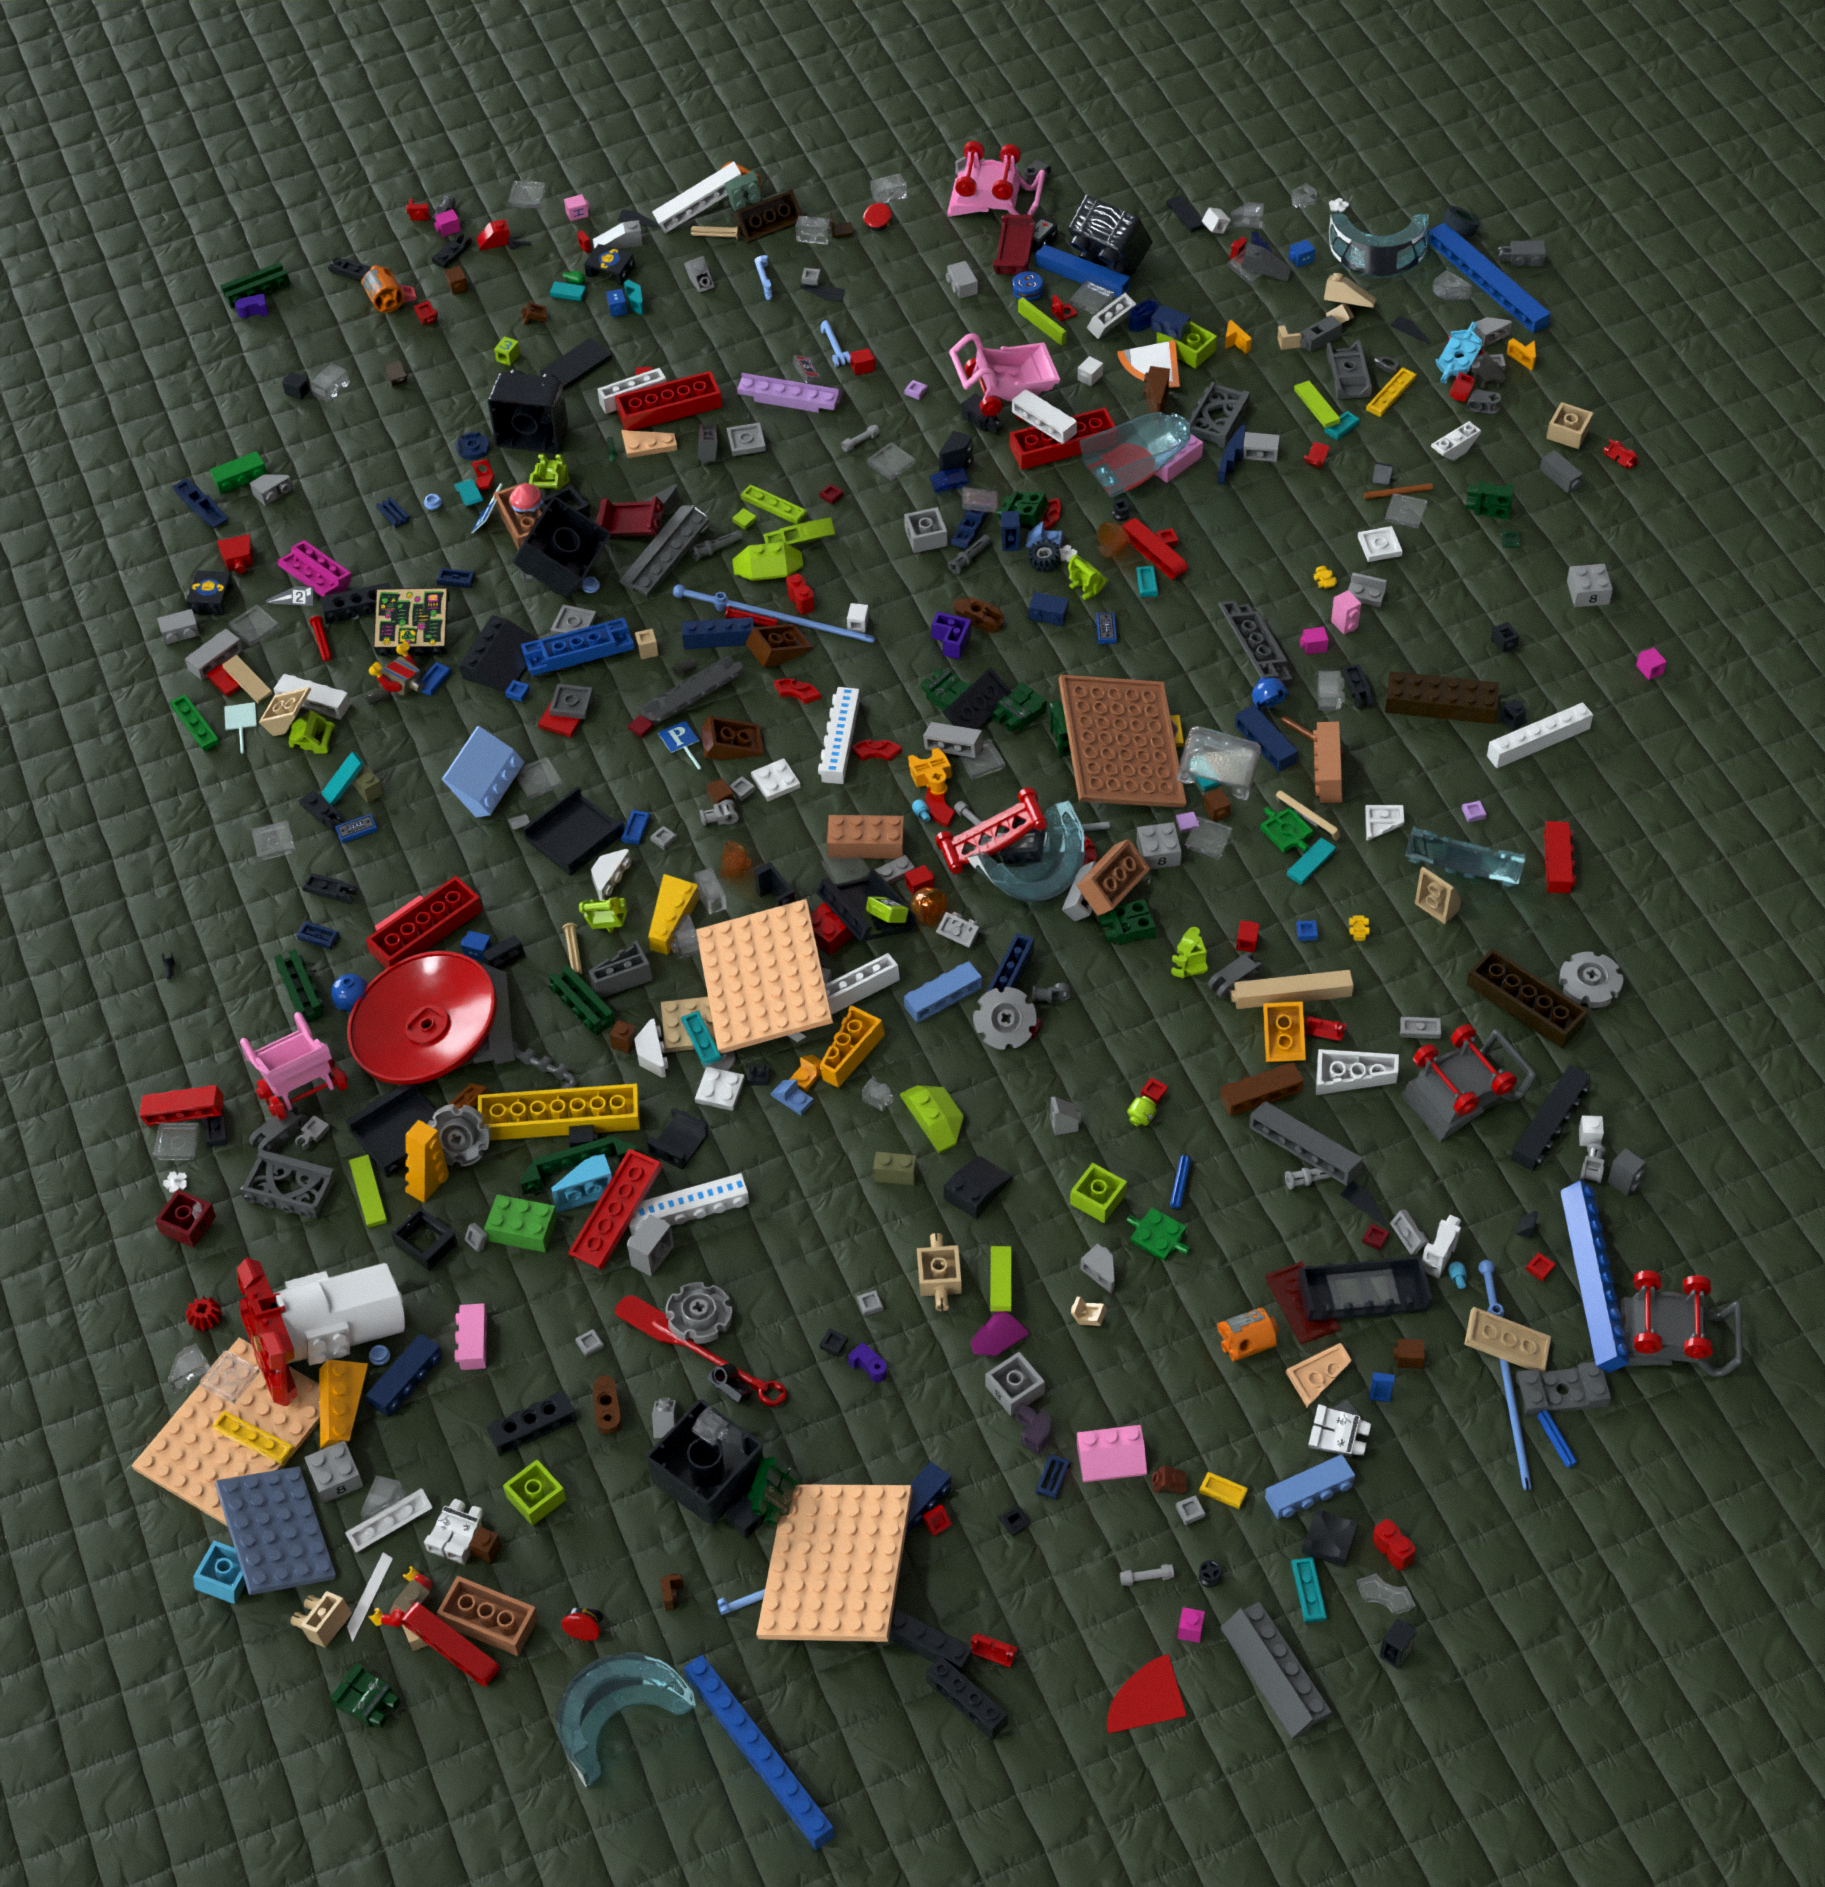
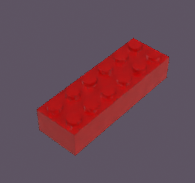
[615,371,722,431]
[1010,407,1118,470]
[366,876,483,969]

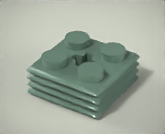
[725,171,763,211]

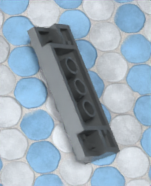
[619,506,709,597]
[1218,600,1292,684]
[636,656,743,726]
[472,964,515,1064]
[1220,1602,1331,1739]

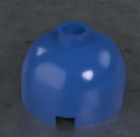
[1252,677,1289,711]
[331,973,368,1013]

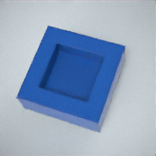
[505,680,530,702]
[1296,920,1318,941]

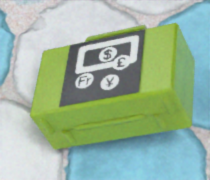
[866,897,908,923]

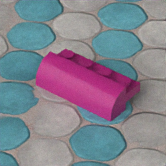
[278,540,351,596]

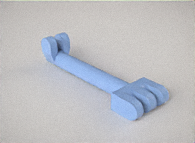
[755,255,772,300]
[821,320,850,367]
[717,1589,765,1615]

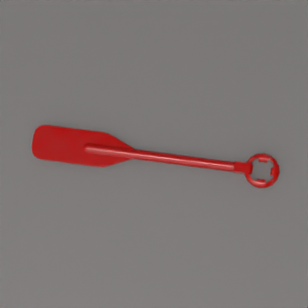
[615,1295,787,1406]

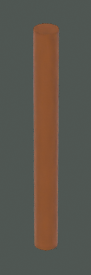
[1364,483,1433,499]
[1281,716,1345,757]

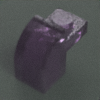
[1015,1403,1051,1455]

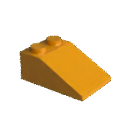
[1263,1001,1306,1062]

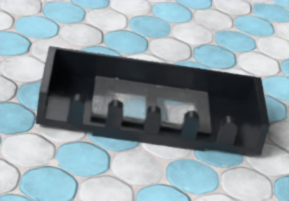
[1297,1256,1433,1321]

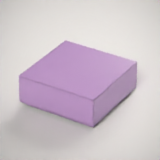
[904,380,927,400]
[1462,801,1487,823]
[1176,812,1199,834]

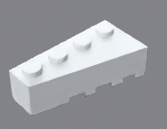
[1316,1049,1399,1095]

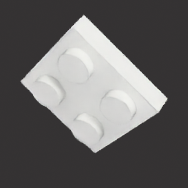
[1358,526,1402,562]
[751,758,801,802]
[695,1067,745,1111]

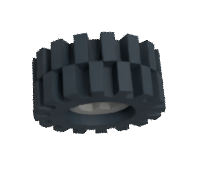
[1028,539,1061,573]

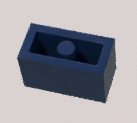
[1151,305,1191,341]
[1001,511,1020,551]
[1029,592,1069,626]

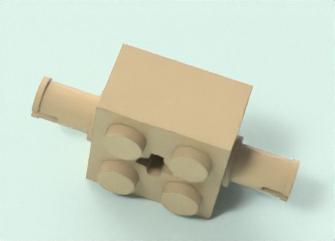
[917,1233,962,1311]

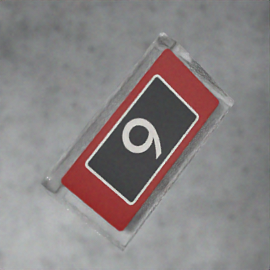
[793,355,821,384]

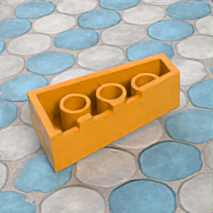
[820,1005,885,1088]
[405,1120,449,1203]
[319,1359,368,1449]

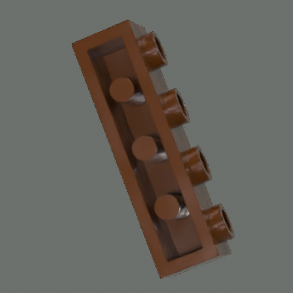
[1220,1062,1304,1117]

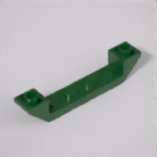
[520,1136,638,1195]

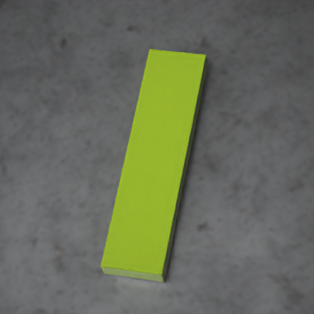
[1018,297,1066,346]
[1294,381,1340,428]
[740,484,807,524]
[349,1155,387,1228]
[990,1246,1011,1311]

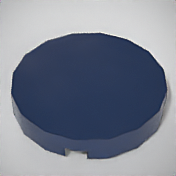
[456,432,490,460]

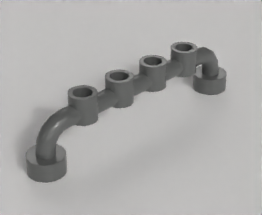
[485,1041,577,1089]

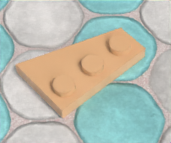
[621,430,677,458]
[1286,1343,1352,1408]

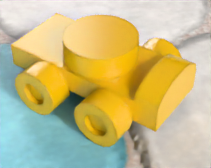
[1314,566,1337,589]
[1349,916,1369,941]

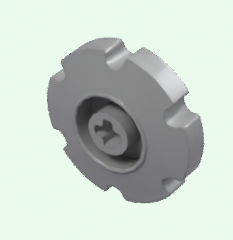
[1559,952,1623,1008]
[973,987,1036,1050]
[427,1104,491,1166]
[666,1282,732,1344]

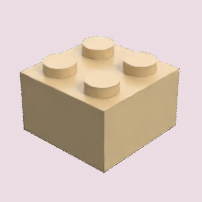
[1546,402,1593,449]

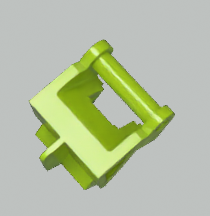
[529,454,569,491]
[1068,554,1108,601]
[289,710,335,754]
[579,897,627,933]
[1171,927,1208,978]

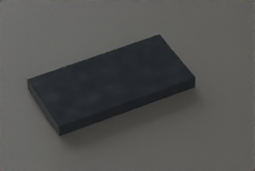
[540,338,612,390]
[942,667,1012,729]

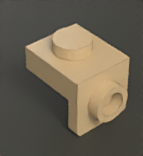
[1071,1297,1107,1326]

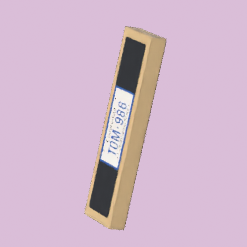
[1275,790,1340,841]

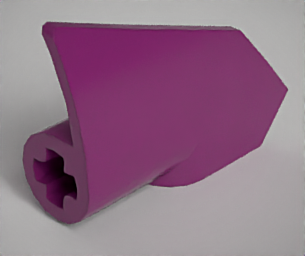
[970,1311,1029,1356]

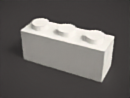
[1087,293,1136,339]

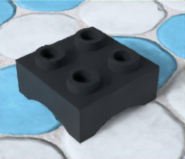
[1302,1508,1358,1567]

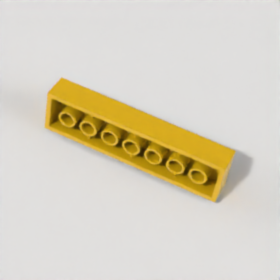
[478,1084,640,1141]

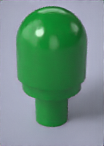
[563,271,586,285]

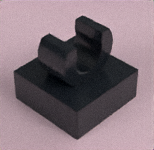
[748,1064,770,1086]
[819,1328,848,1357]

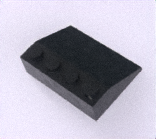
[459,615,539,692]

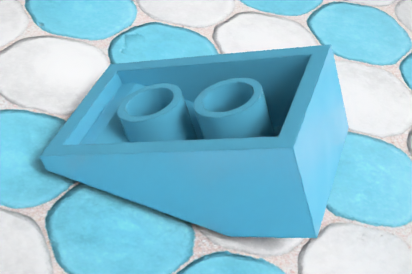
[551,1154,612,1213]

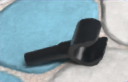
[507,237,531,250]
[161,952,175,979]

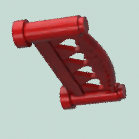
[935,787,1047,874]

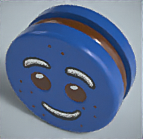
[1013,271,1043,302]

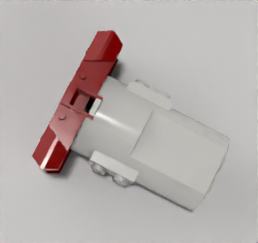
[237,1258,405,1407]

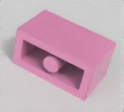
[1331,590,1361,634]

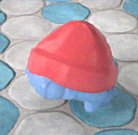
[510,483,543,512]

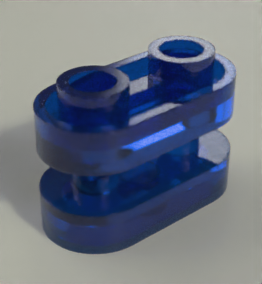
[1128,299,1159,332]

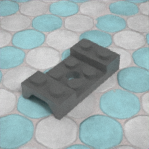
[1326,340,1372,399]
[1515,1362,1611,1417]

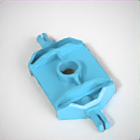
[1436,322,1483,383]

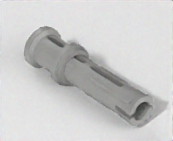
[1285,1167,1331,1189]

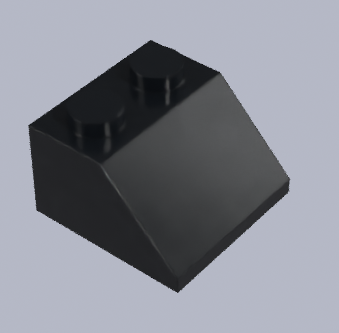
[939,430,974,478]

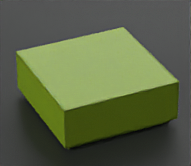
[732,508,757,530]

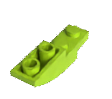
[763,517,836,546]

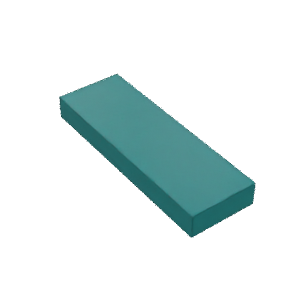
[321,752,365,806]
[1287,838,1336,885]
[681,1010,722,1067]
[1291,1557,1327,1624]

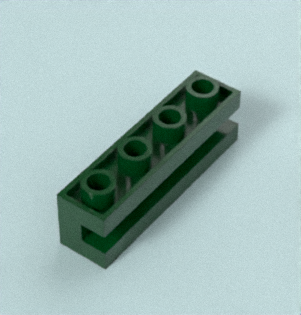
[220,262,290,309]
[274,949,324,1022]
[549,964,615,1035]

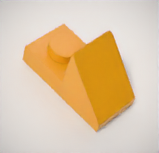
[1225,320,1252,353]
[1506,338,1536,371]
[789,1055,822,1093]

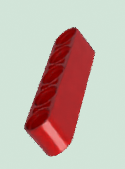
[1119,518,1188,580]
[400,1602,500,1687]

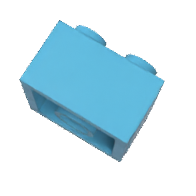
[194,1541,246,1604]

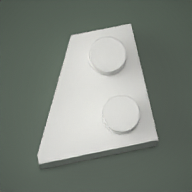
[1365,805,1404,840]

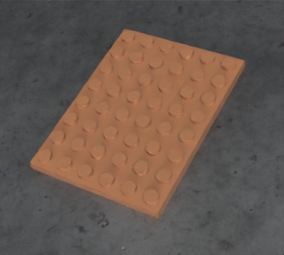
[1059,675,1186,808]

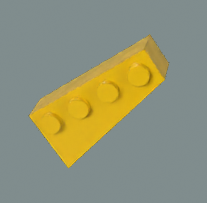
[648,874,700,955]

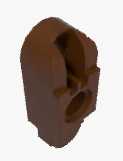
[953,596,1003,633]
[593,1375,622,1434]

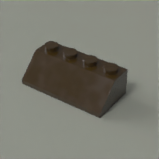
[731,189,804,242]

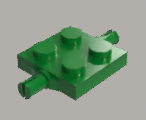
[1260,806,1313,853]
[1126,1207,1190,1261]

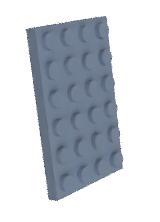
[215,1466,336,1595]

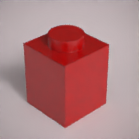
[850,348,876,376]
[1449,372,1475,402]
[905,865,935,898]
[1236,920,1259,953]

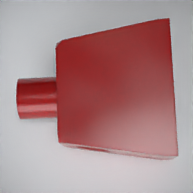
[217,534,253,574]

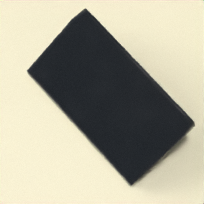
[483,935,525,970]

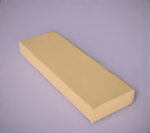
[222,655,272,704]

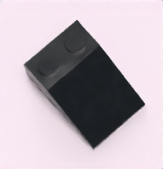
[943,1156,1012,1220]

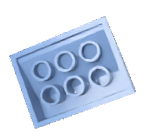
[442,726,525,818]

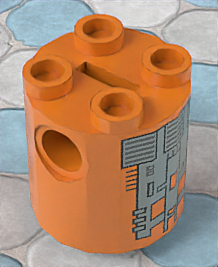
[361,265,404,313]
[1217,1307,1279,1362]

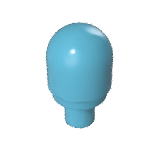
[912,799,931,822]
[1448,1262,1467,1289]

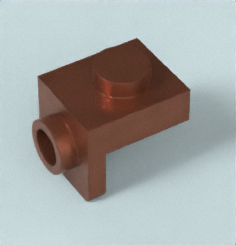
[1151,1465,1186,1495]

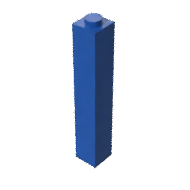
[1035,244,1130,297]

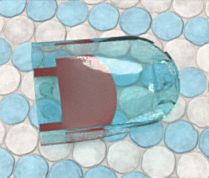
[1079,412,1191,497]

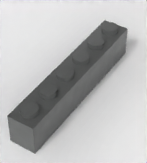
[1249,1101,1363,1186]

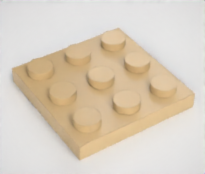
[661,997,717,1053]

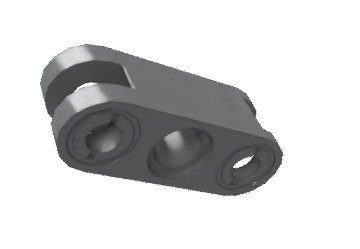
[1208,952,1264,999]
[249,1104,308,1153]

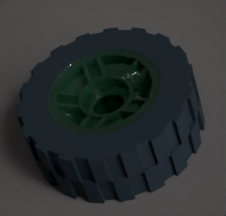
[1443,206,1480,237]

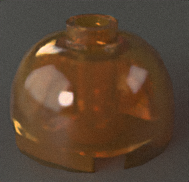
[1097,522,1129,557]
[719,840,751,879]
[910,887,947,926]

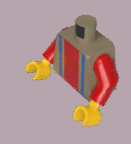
[369,641,424,695]
[369,1566,433,1628]

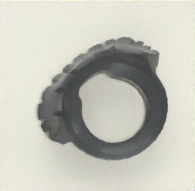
[1373,357,1399,375]

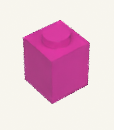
[434,209,461,237]
[1300,627,1328,655]
[1636,647,1667,680]
[1178,1607,1205,1643]

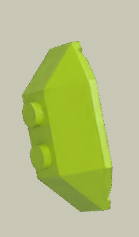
[732,542,804,581]
[900,1085,964,1153]

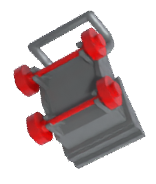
[1402,1024,1536,1143]
[1617,1271,1743,1377]

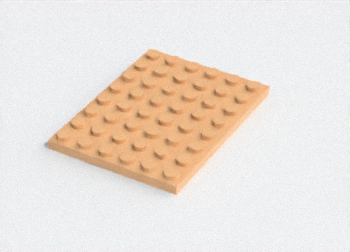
[696,899,833,1054]
[132,1338,320,1527]
[756,1485,913,1642]

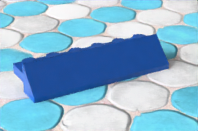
[521,618,635,676]

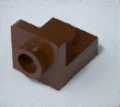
[521,302,547,325]
[660,1574,684,1611]

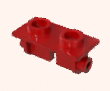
[1603,439,1639,469]
[1304,1016,1347,1041]
[971,1633,1018,1668]

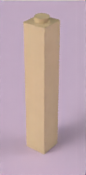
[1231,970,1353,1009]

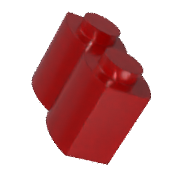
[786,573,814,615]
[1372,1519,1416,1571]

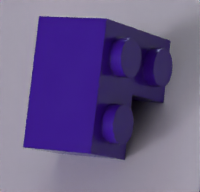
[931,611,971,659]

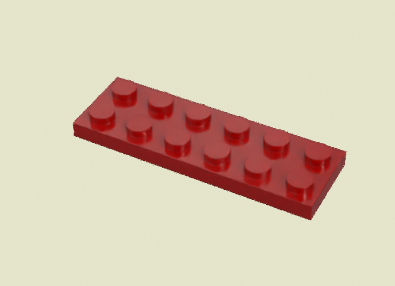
[568,1149,663,1270]

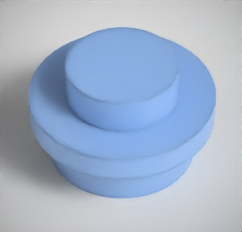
[424,494,442,510]
[582,577,600,593]
[369,1345,390,1366]

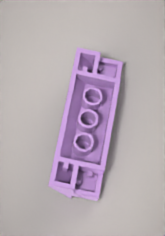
[737,373,843,412]

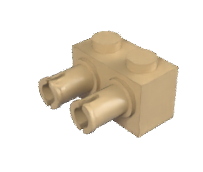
[291,1591,352,1648]

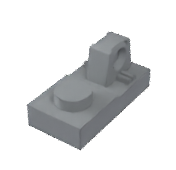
[1390,1210,1429,1255]

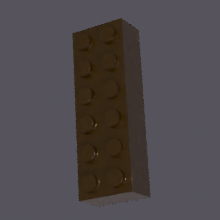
[1385,671,1499,724]
[1467,948,1589,1048]

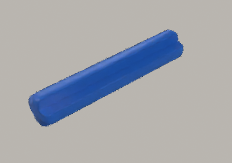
[1170,1155,1191,1210]
[1537,1410,1577,1468]

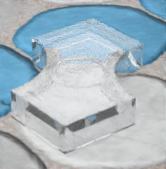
[1356,1573,1415,1615]

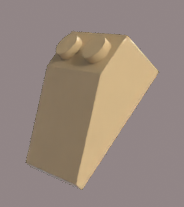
[1324,273,1377,308]
[259,687,311,736]
[1415,867,1461,924]

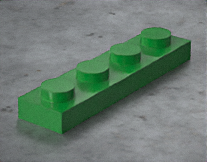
[169,694,220,752]

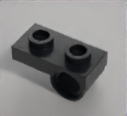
[707,1363,752,1402]

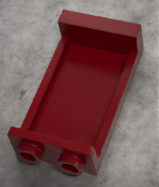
[993,214,1036,274]
[596,496,664,537]

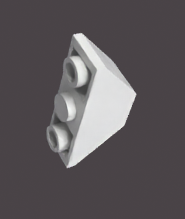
[1431,421,1481,461]
[591,849,631,900]
[634,1019,668,1078]

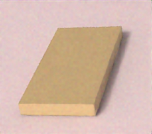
[1464,1307,1551,1373]

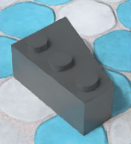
[589,940,653,999]

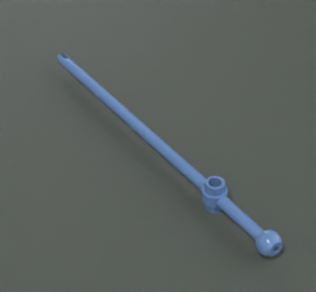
[673,584,875,643]
[1478,1260,1532,1491]

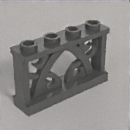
[1185,382,1250,448]
[240,1150,337,1219]

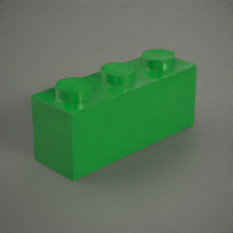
[209,451,267,494]

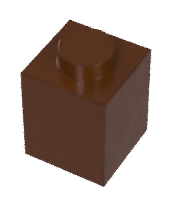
[445,266,468,295]
[706,778,734,807]
[1203,788,1231,822]
[609,1020,637,1054]
[1393,1339,1425,1369]
[469,1526,502,1564]

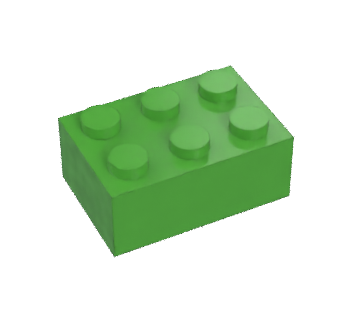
[484,1195,558,1253]

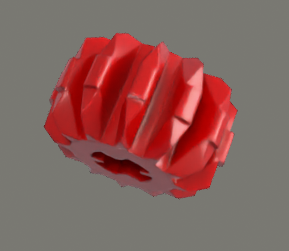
[186,1295,222,1332]

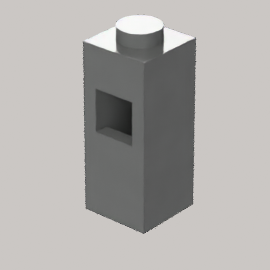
[1300,315,1342,353]
[1540,450,1583,493]

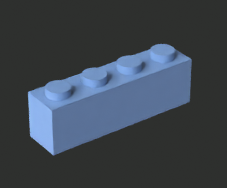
[904,961,982,1023]
[1265,1454,1355,1520]

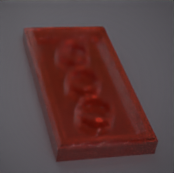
[1265,1261,1339,1345]

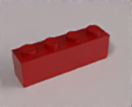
[1544,821,1576,893]
[139,1085,224,1126]

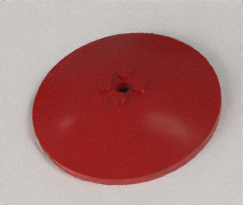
[347,951,497,1085]

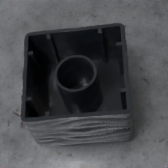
[1068,195,1153,274]
[488,370,568,454]
[513,497,611,598]
[646,1399,764,1524]

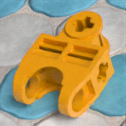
[908,747,952,795]

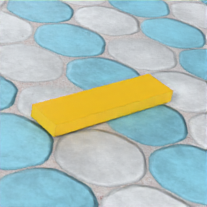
[1366,367,1417,417]
[212,1410,295,1466]

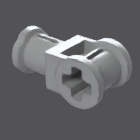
[699,800,739,826]
[1580,1143,1606,1184]

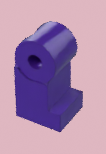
[235,294,268,318]
[848,1342,887,1382]

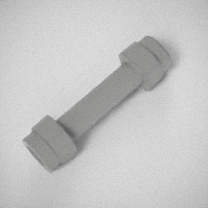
[841,425,880,452]
[954,801,984,826]
[1120,1564,1174,1586]

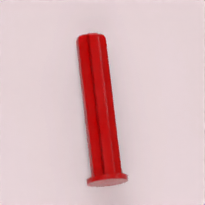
[725,606,778,626]
[309,616,332,662]

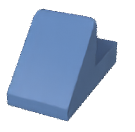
[1026,522,1063,549]
[770,1079,814,1116]

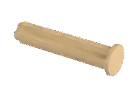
[691,226,739,239]
[562,923,582,975]

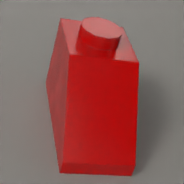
[476,219,510,251]

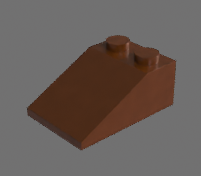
[1143,366,1170,428]
[745,624,813,667]
[701,716,764,760]

